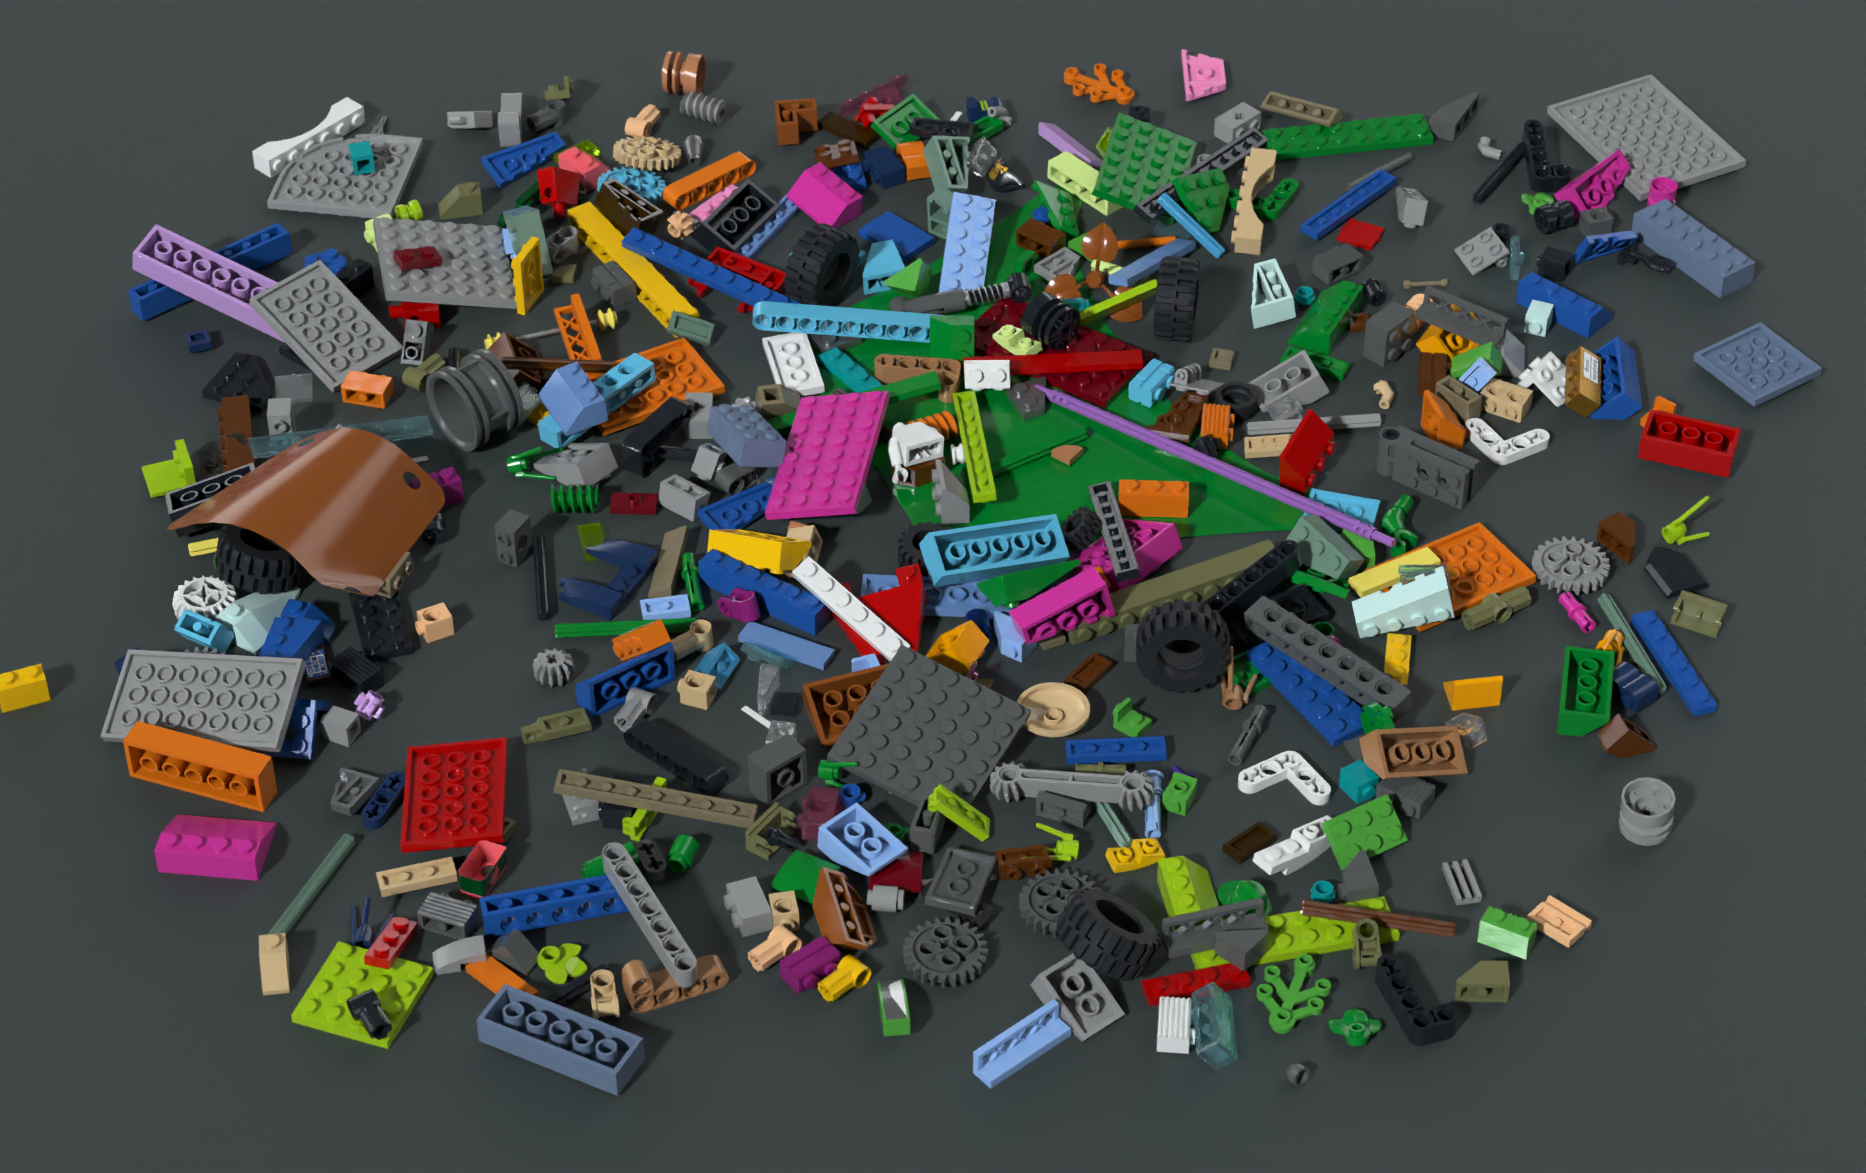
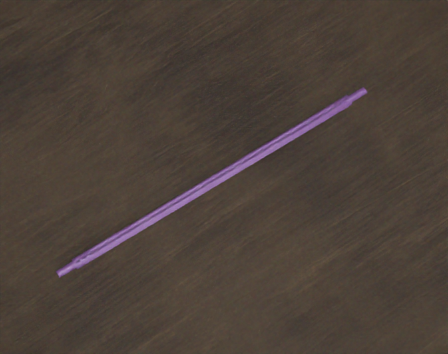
[1035,384,1396,548]

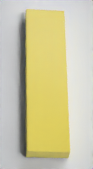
[1348,547,1441,598]

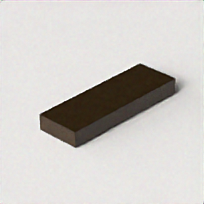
[818,112,879,149]

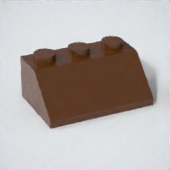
[488,331,547,399]

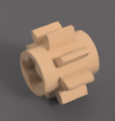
[667,211,694,239]

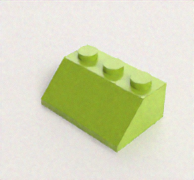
[1157,856,1223,931]

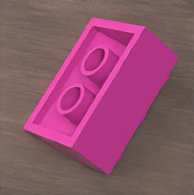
[786,162,863,228]

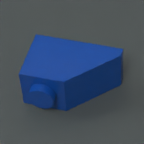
[280,599,337,644]

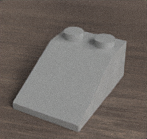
[1247,350,1329,412]
[533,443,618,490]
[1030,953,1125,1042]

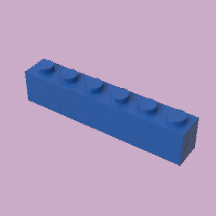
[698,549,829,636]

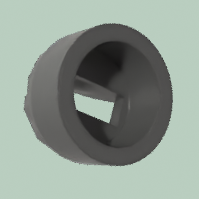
[1286,1063,1310,1087]

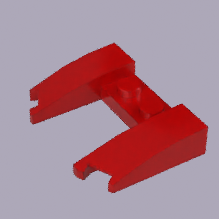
[688,246,787,313]

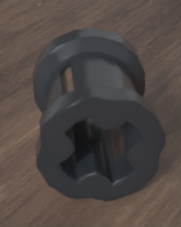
[1362,278,1387,307]

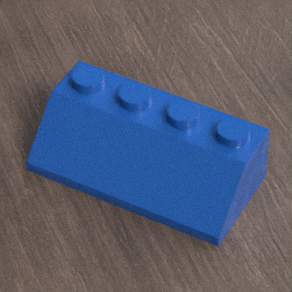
[1516,272,1614,338]
[1590,336,1643,420]
[575,642,675,719]

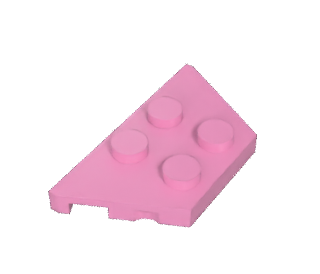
[1181,49,1226,101]

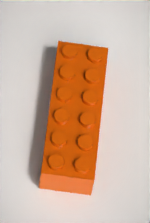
[123,721,277,812]

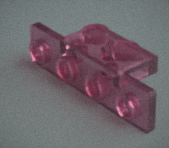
[838,74,909,117]

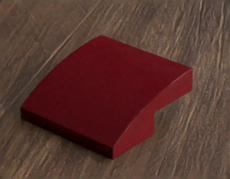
[869,852,924,893]

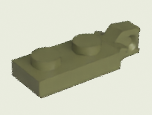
[521,708,592,744]

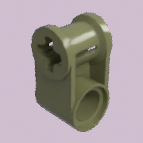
[1352,918,1382,970]

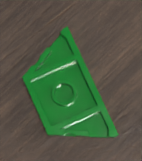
[1289,564,1350,599]

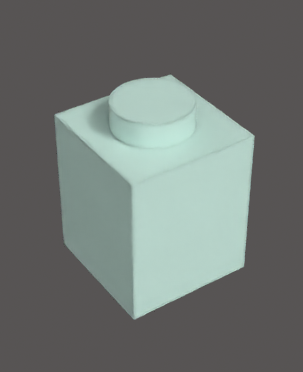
[1524,300,1554,337]

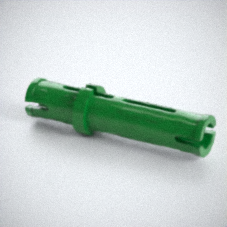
[680,552,705,612]

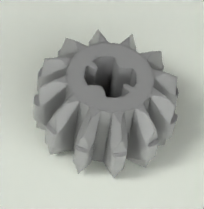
[533,647,574,688]

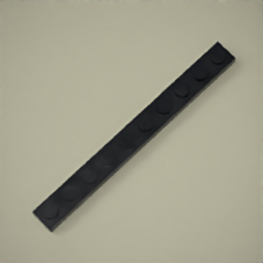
[1133,127,1268,224]

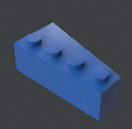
[259,617,326,662]

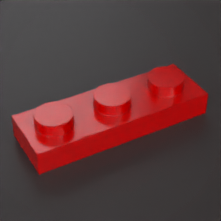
[364,917,418,970]

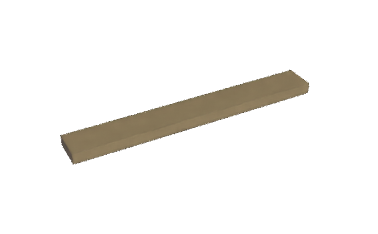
[554,769,758,828]

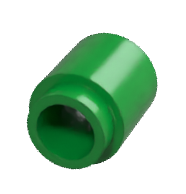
[667,834,699,873]

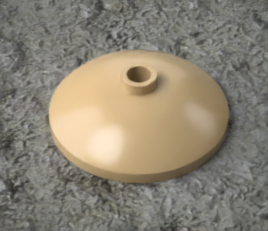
[1017,682,1090,738]

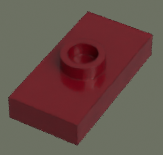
[610,492,658,515]

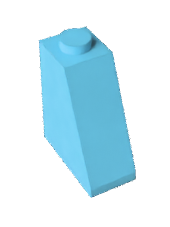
[863,239,905,295]

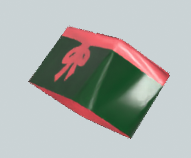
[459,840,507,899]

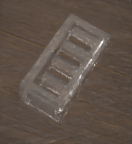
[757,663,780,715]

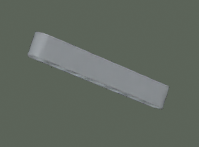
[602,842,697,988]

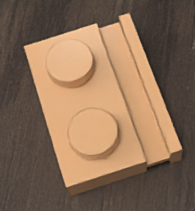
[1527,895,1592,948]

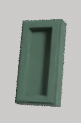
[666,310,715,346]

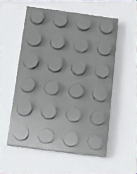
[249,260,403,393]

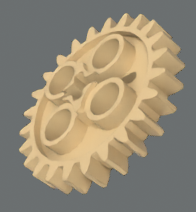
[613,136,681,171]

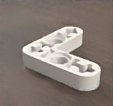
[1465,418,1550,465]
[1238,751,1331,805]

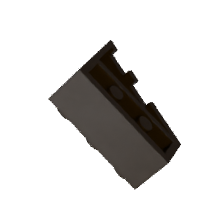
[594,178,664,236]

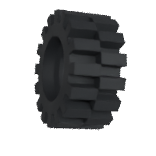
[1060,506,1102,551]

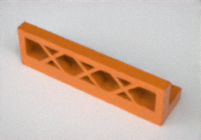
[554,293,602,361]

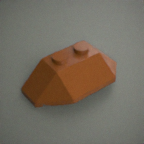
[812,867,878,950]

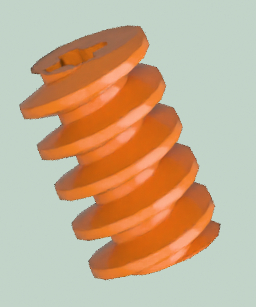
[907,411,958,440]

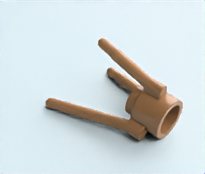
[1220,646,1258,710]

